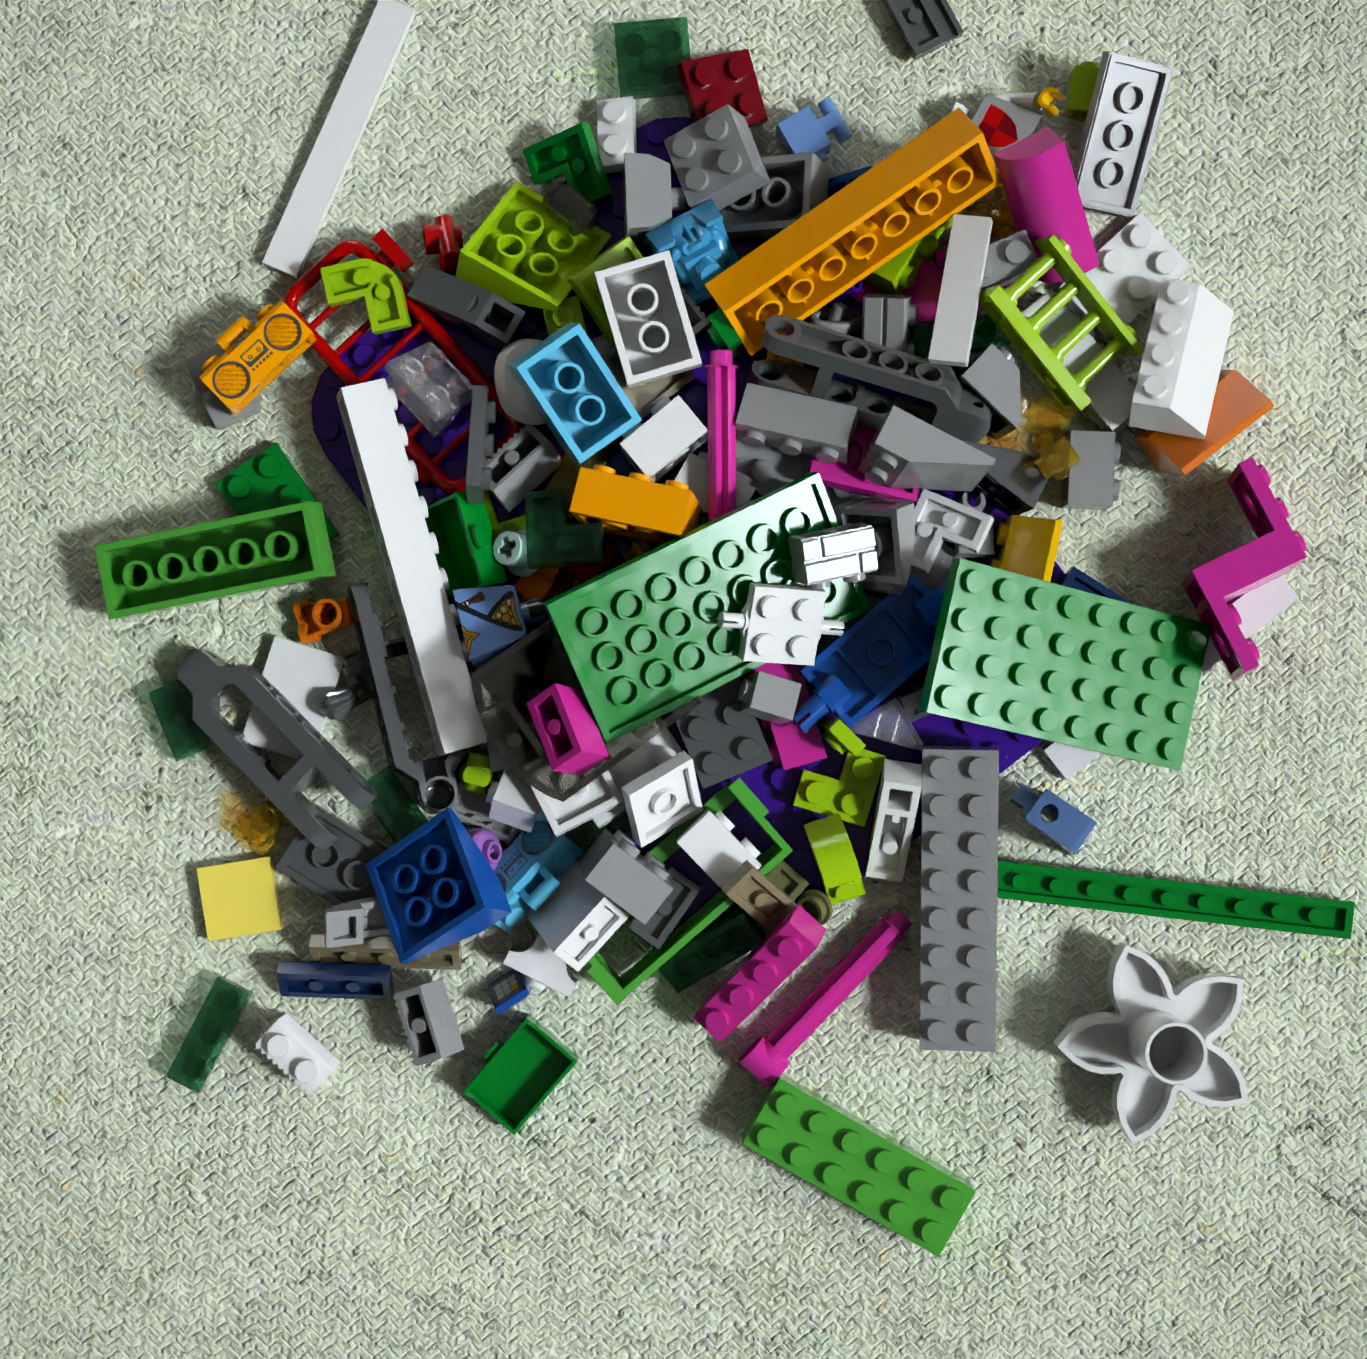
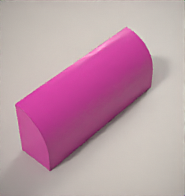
[993,126,1100,283]

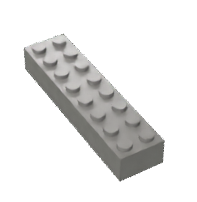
[919,746,999,1052]

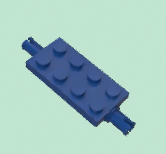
[793,573,947,734]

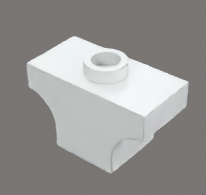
[503,934,578,997]

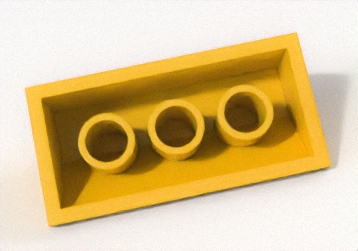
[990,515,1063,582]

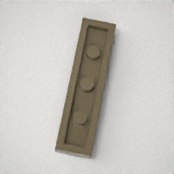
[309,934,462,970]

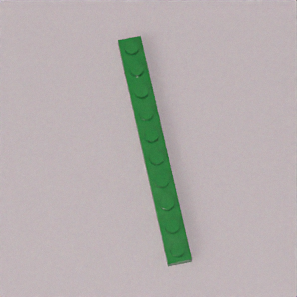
[997,860,1355,939]

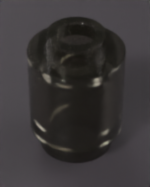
[542,181,598,236]

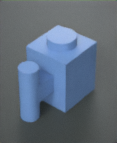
[775,97,853,162]

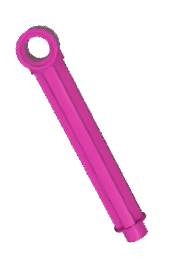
[704,350,738,522]
[738,909,912,1089]

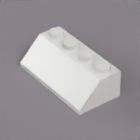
[1129,277,1234,440]

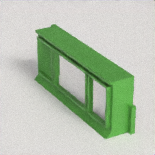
[587,777,793,1005]

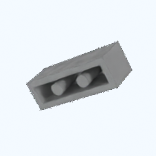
[735,383,858,463]

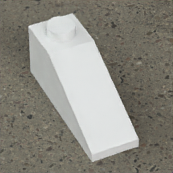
[865,759,922,882]

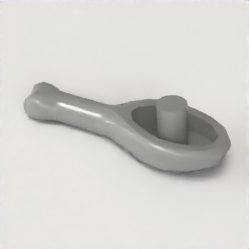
[808,302,862,335]

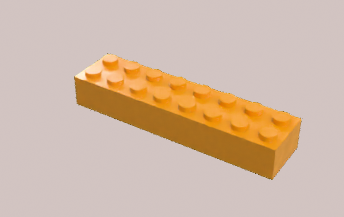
[704,108,1002,356]

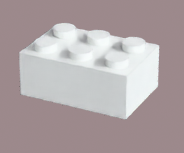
[595,250,702,388]

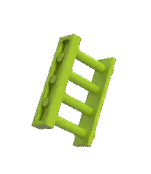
[979,234,1144,412]

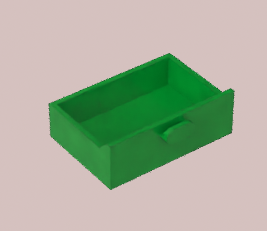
[425,490,508,602]
[463,1014,579,1135]

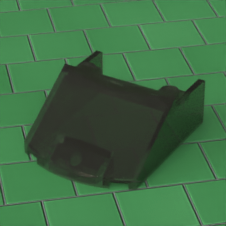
[472,620,703,802]

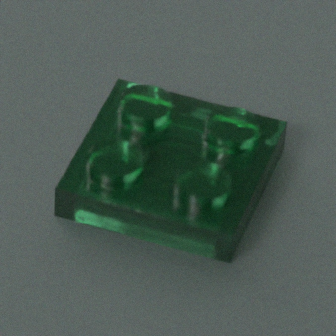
[614,17,691,99]

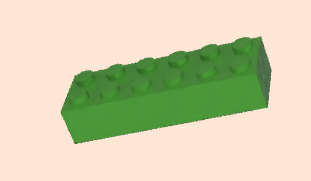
[94,501,336,620]
[741,1074,976,1257]

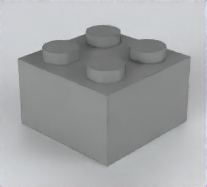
[663,104,770,210]
[578,828,673,925]

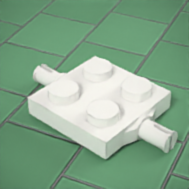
[718,583,844,666]

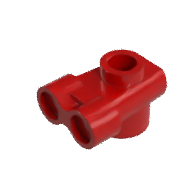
[423,215,463,276]

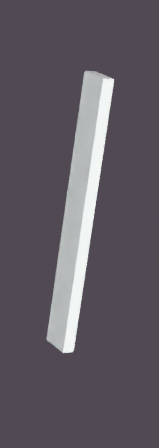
[262,0,416,279]
[1042,576,1299,780]

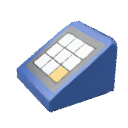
[488,969,532,1014]

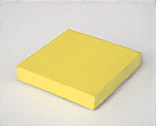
[196,856,283,942]

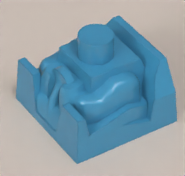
[645,198,739,305]

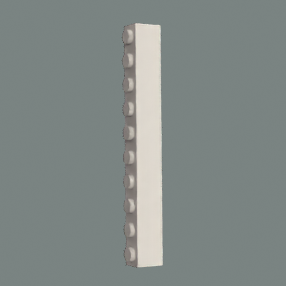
[336,378,488,756]

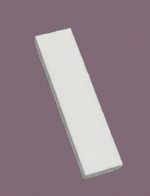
[928,214,993,367]

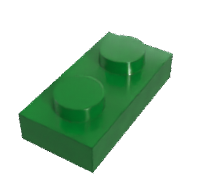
[707,308,744,357]

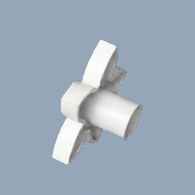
[1052,942,1249,1144]

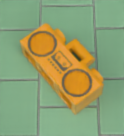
[198,300,316,416]

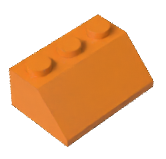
[1134,370,1274,476]

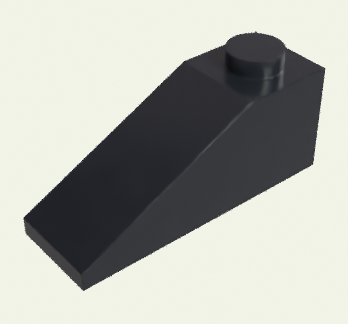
[959,439,1051,516]

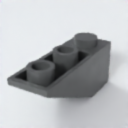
[407,264,526,352]

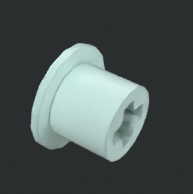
[493,528,545,577]

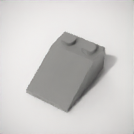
[719,152,829,240]
[857,406,996,492]

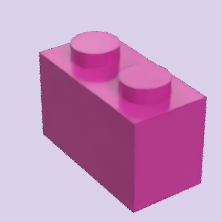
[526,683,609,776]

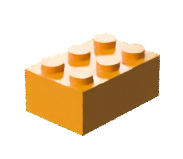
[569,465,703,545]

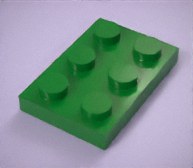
[215,442,340,542]

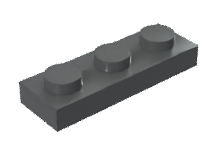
[466,385,496,504]

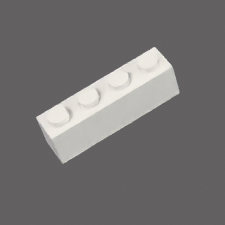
[1022,288,1137,432]

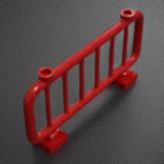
[283,228,524,494]

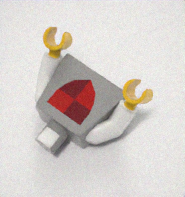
[951,87,1064,197]

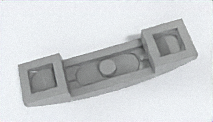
[324,896,390,948]

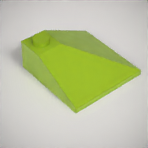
[455,182,612,311]

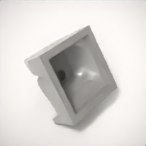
[622,153,685,245]

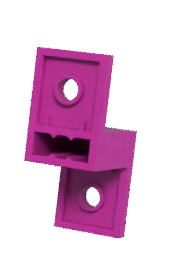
[1181,457,1307,682]

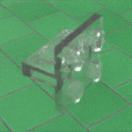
[384,342,473,437]

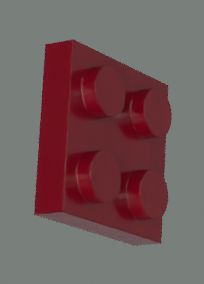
[677,49,768,127]

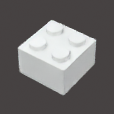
[620,395,708,483]

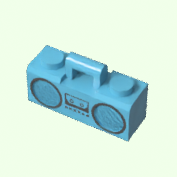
[494,811,584,933]

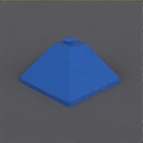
[365,808,512,964]

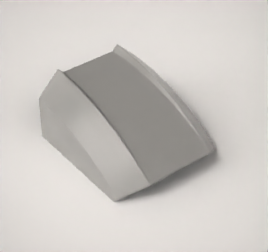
[834,497,915,594]

